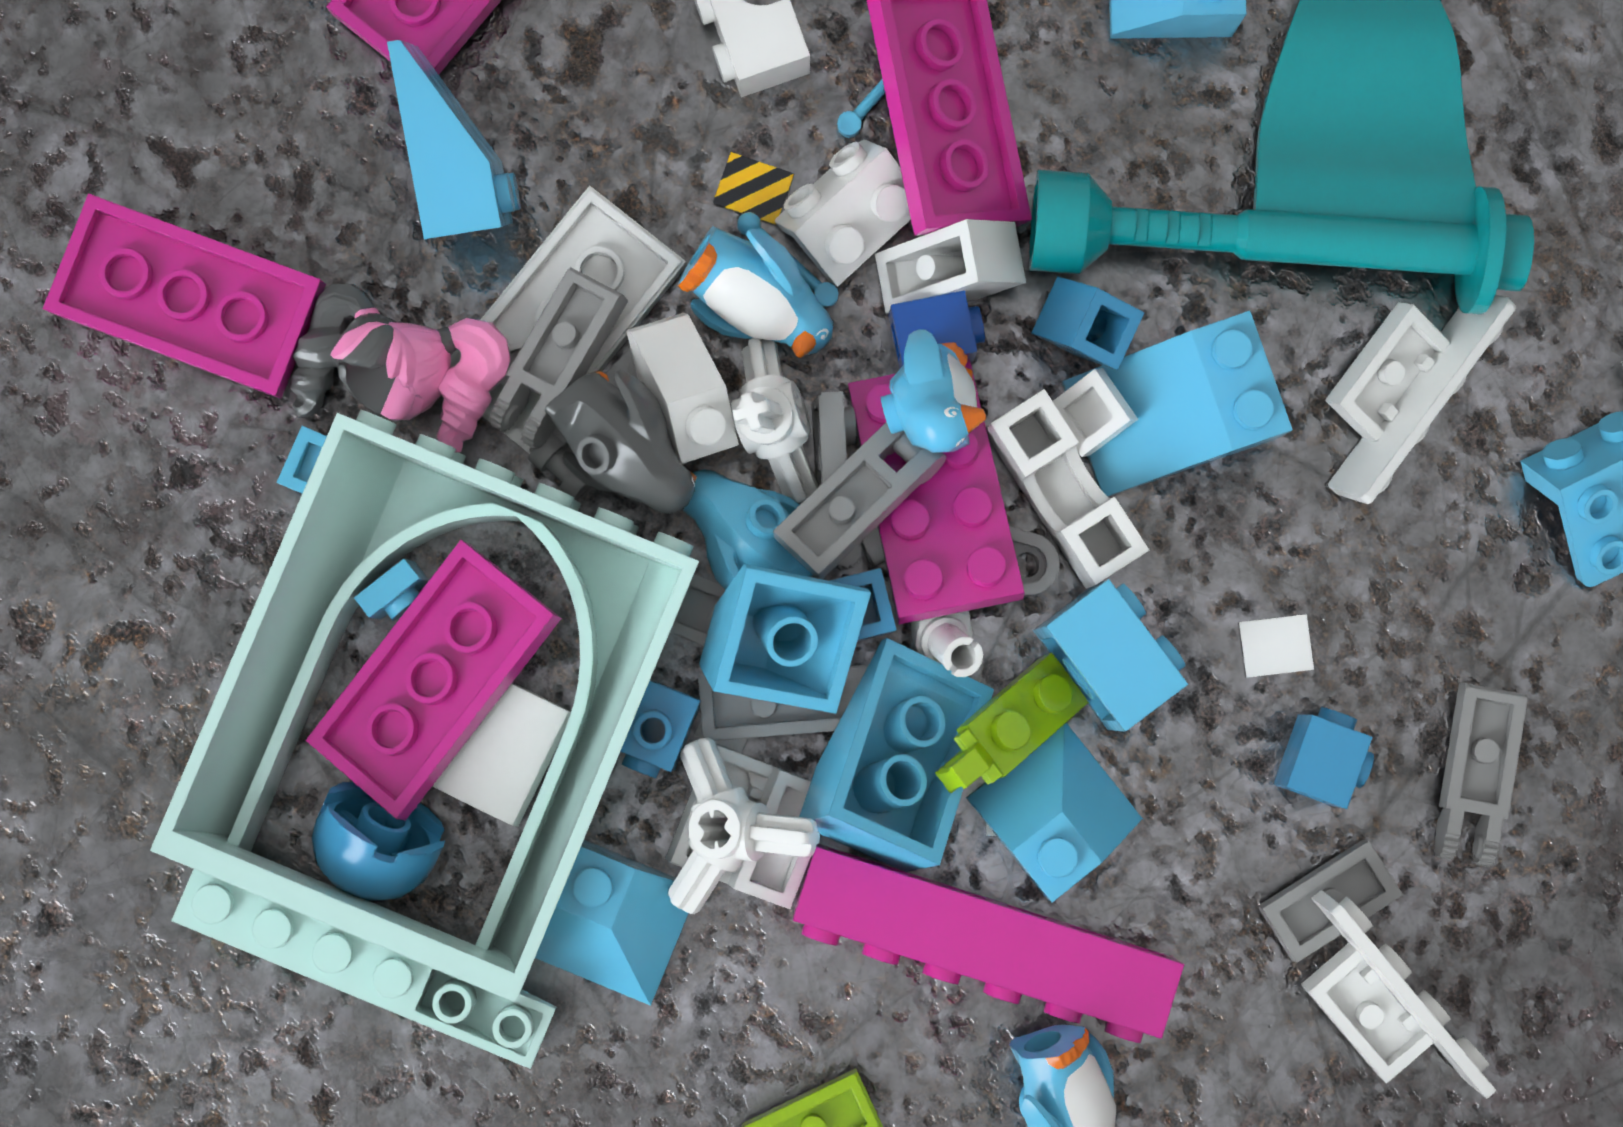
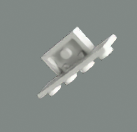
[1325,295,1516,504]
[1301,890,1496,1099]

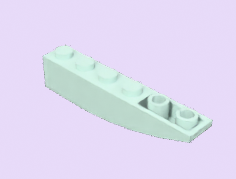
[171,869,557,1069]

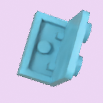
[1520,411,1623,587]

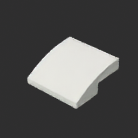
[433,683,571,827]
[665,744,811,909]

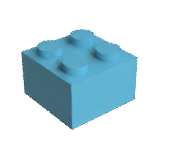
[1033,579,1188,732]

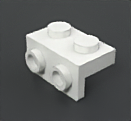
[775,139,911,287]

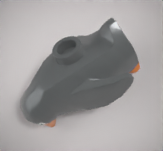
[544,370,697,514]

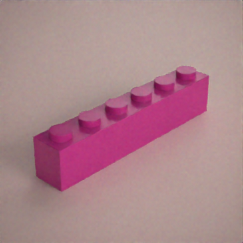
[793,844,1184,1043]

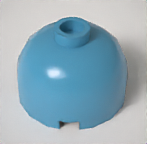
[312,782,445,901]

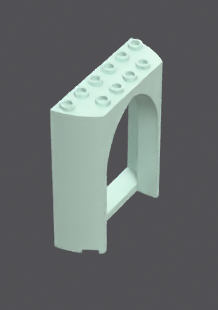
[150,409,699,1003]

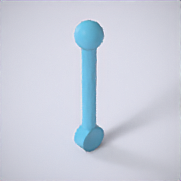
[837,79,885,138]
[737,212,839,308]

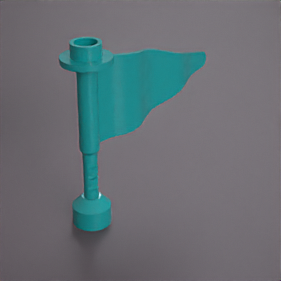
[1029,0,1534,314]

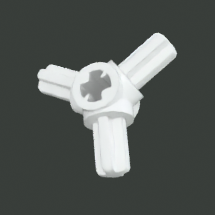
[731,338,818,503]
[668,737,820,914]

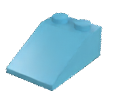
[387,40,521,239]
[1062,311,1293,497]
[799,638,994,872]

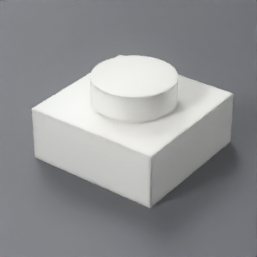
[1053,368,1138,457]

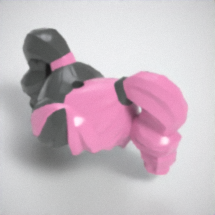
[289,284,511,452]

